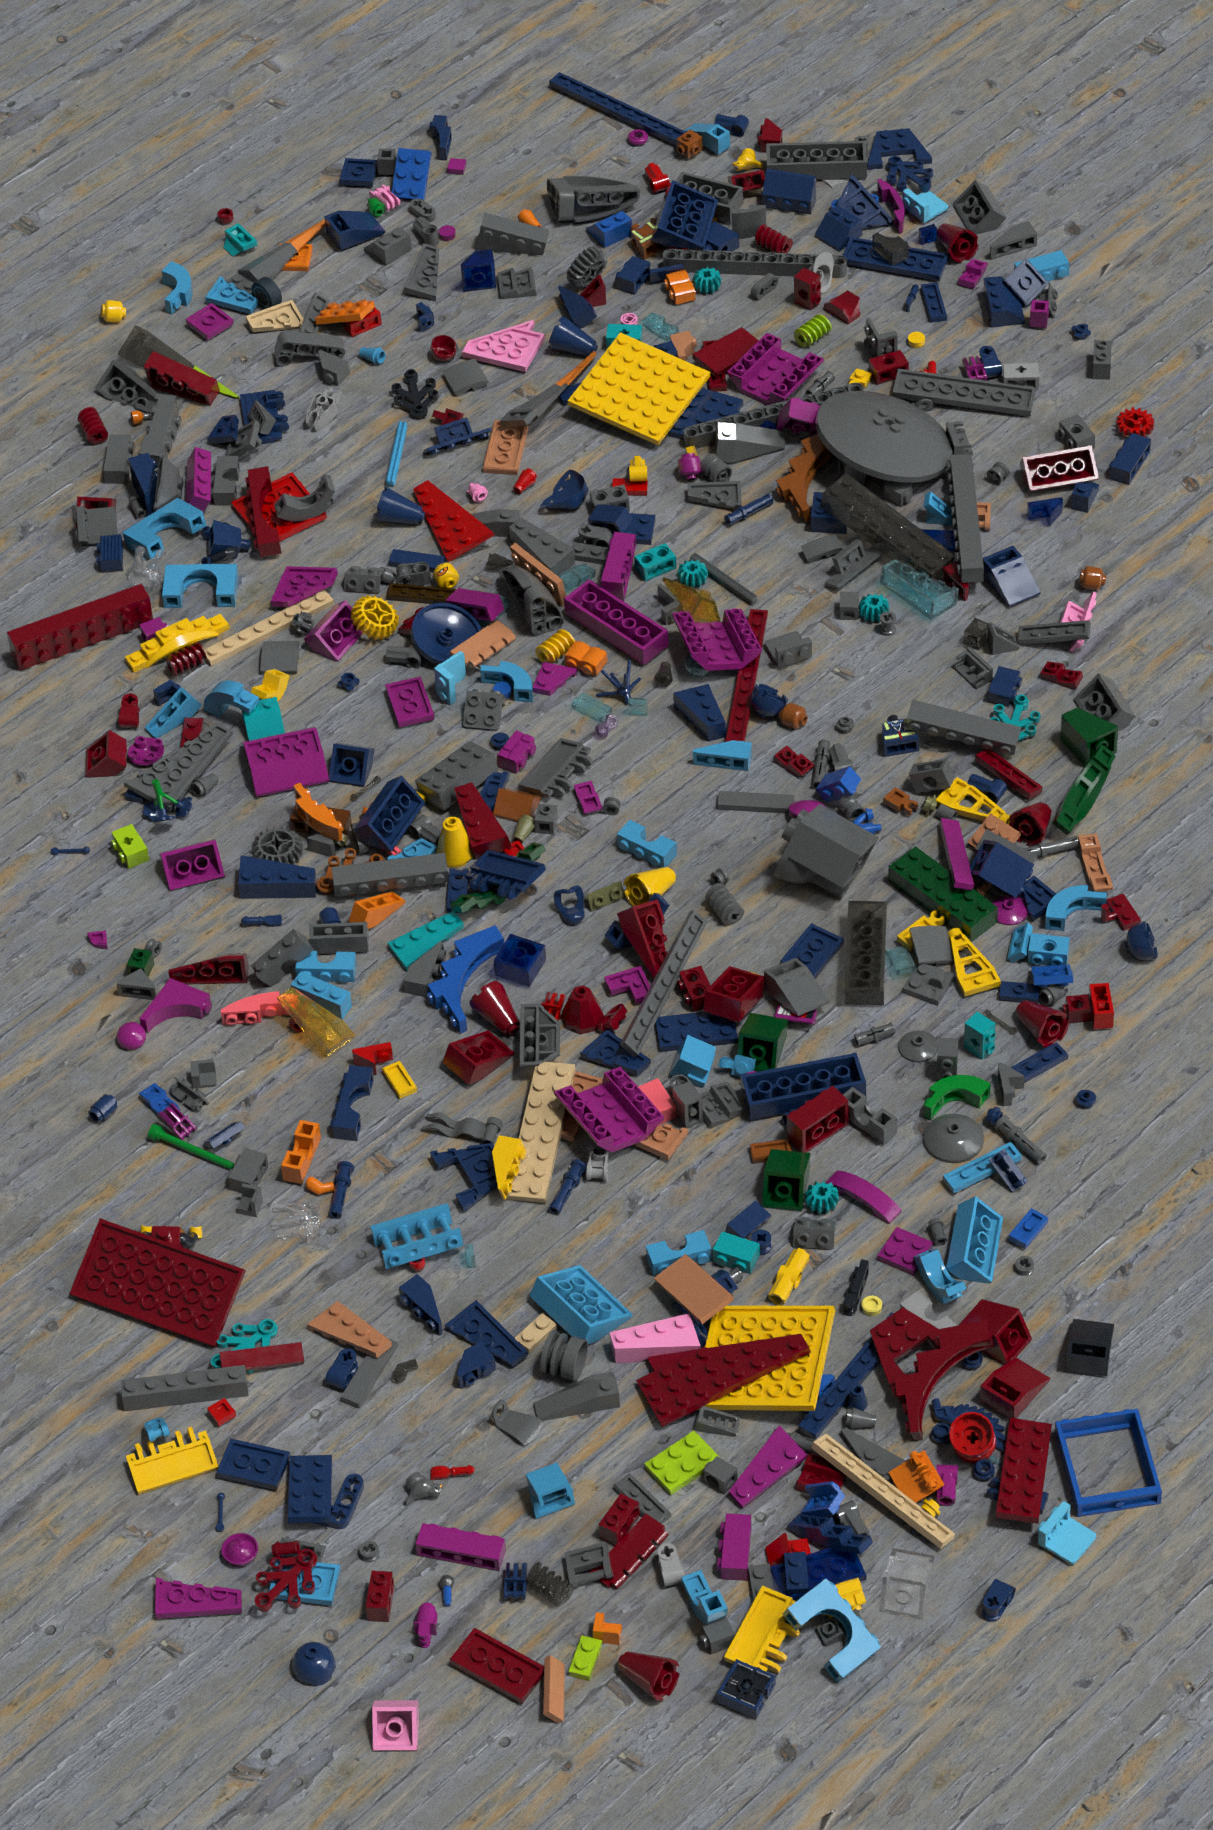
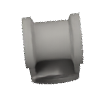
[586,1143,609,1181]
[658,1543,685,1587]

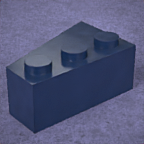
[673,684,726,742]

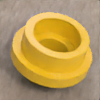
[921,1499,941,1517]

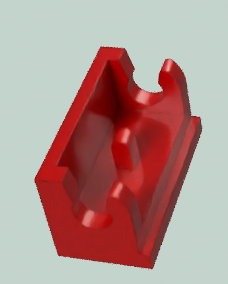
[343,307,382,337]

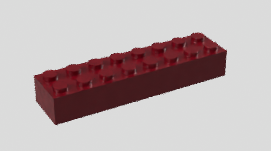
[7,583,153,671]

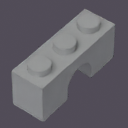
[900,1290,958,1349]

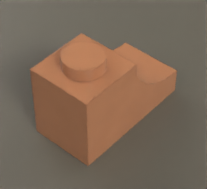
[670,331,697,361]

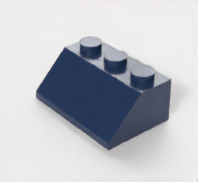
[762,169,816,215]
[983,276,1025,327]

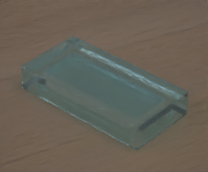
[571,692,612,723]

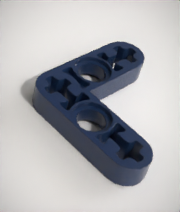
[314,1473,364,1529]

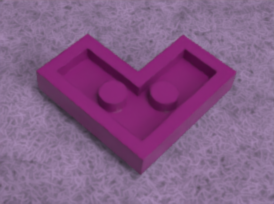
[604,966,650,1004]

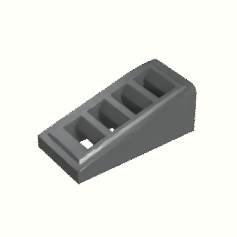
[248,401,276,435]
[694,1406,741,1436]

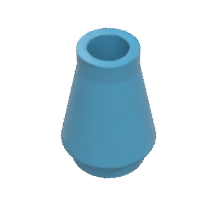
[359,347,386,364]

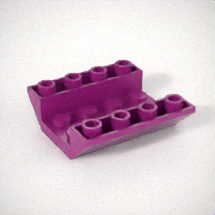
[727,333,824,405]
[672,608,762,671]
[242,727,329,797]
[554,1067,664,1153]

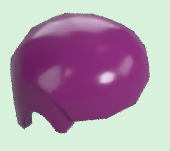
[117,1022,146,1050]

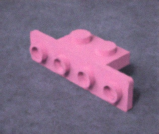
[1060,591,1097,652]

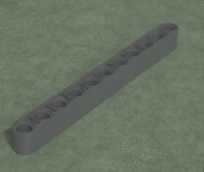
[663,249,847,278]
[683,383,863,449]

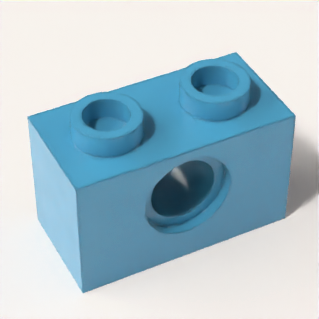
[1028,933,1070,966]

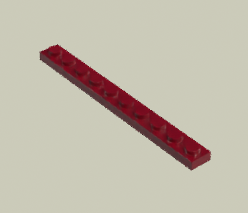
[726,609,768,742]

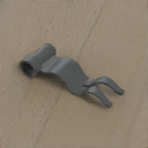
[421,1112,503,1144]

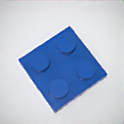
[1031,964,1073,987]

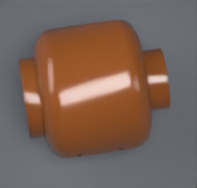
[1079,566,1106,591]
[779,703,808,730]

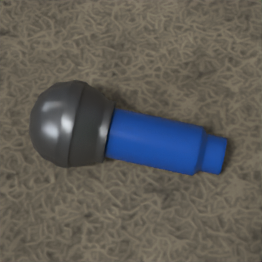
[439,1575,454,1607]

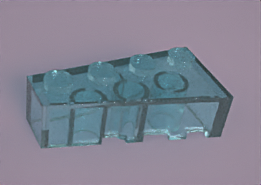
[880,559,959,620]

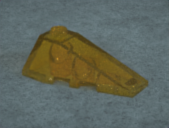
[662,577,721,622]
[277,987,356,1058]

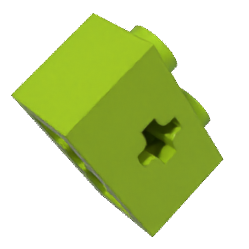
[110,824,149,869]

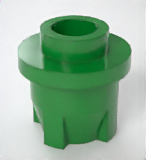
[366,198,385,217]

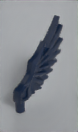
[931,1398,1007,1453]

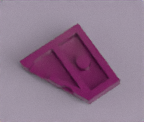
[532,662,577,696]

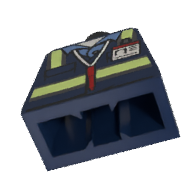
[882,715,919,757]

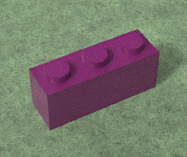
[446,588,504,622]
[717,1513,752,1581]

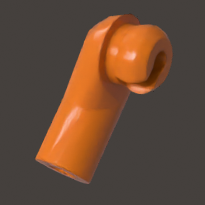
[305,1177,334,1195]

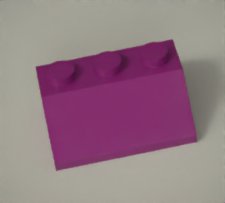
[304,600,362,662]
[159,839,225,890]

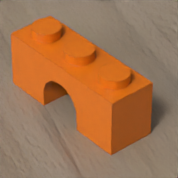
[281,1120,321,1184]

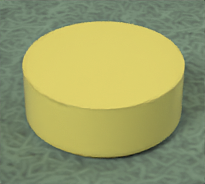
[862,1295,882,1316]

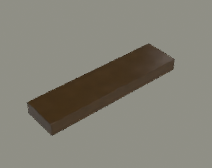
[386,583,457,604]

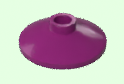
[992,895,1028,926]

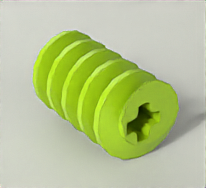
[794,314,832,348]

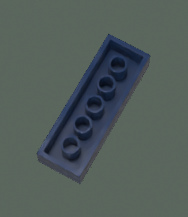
[741,1053,866,1120]

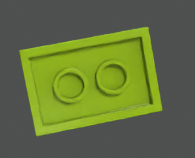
[644,1431,720,1495]

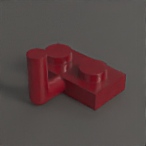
[1101,894,1141,931]

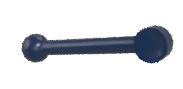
[51,846,90,855]
[216,1492,225,1532]

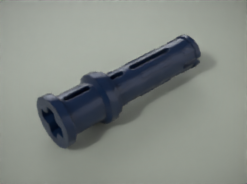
[548,1159,587,1215]
[329,1161,355,1219]

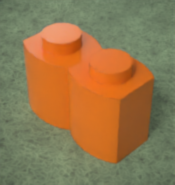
[663,270,696,305]
[564,641,608,676]

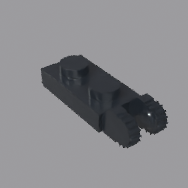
[844,1259,869,1316]

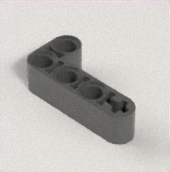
[274,331,345,367]

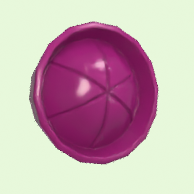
[221,1533,258,1567]

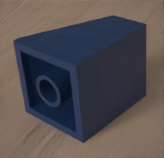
[970,840,1035,898]

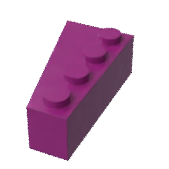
[600,532,636,602]

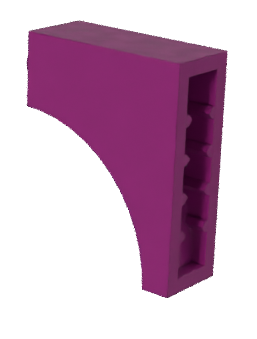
[139,978,212,1033]

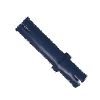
[724,493,773,526]

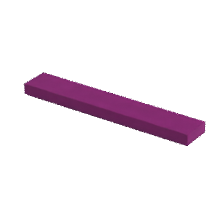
[939,818,974,890]

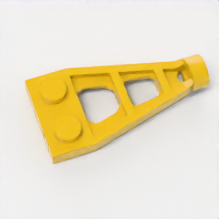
[935,777,1011,824]
[948,928,1001,997]

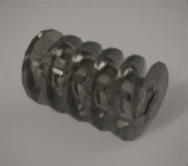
[526,1562,574,1606]

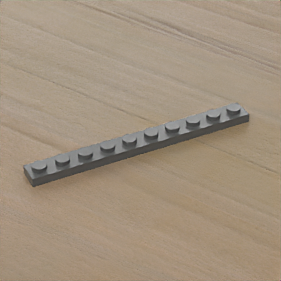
[620,910,707,1057]

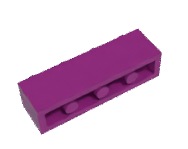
[186,447,211,513]
[416,1523,506,1571]

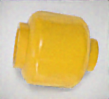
[101,300,126,323]

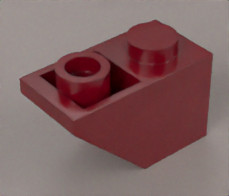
[758,118,783,153]

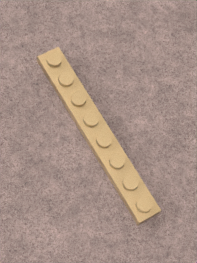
[204,590,334,666]
[811,1434,955,1549]

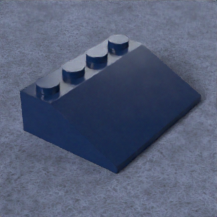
[651,180,718,249]

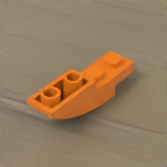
[293,783,344,841]

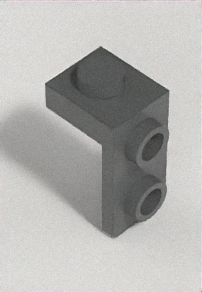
[658,584,683,625]

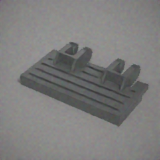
[518,738,593,797]

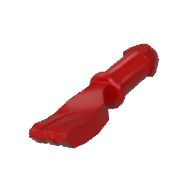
[430,1465,475,1480]

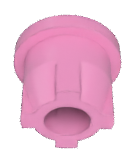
[467,483,488,502]

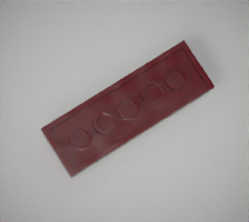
[996,1418,1052,1524]

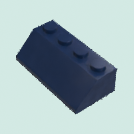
[353,775,425,852]

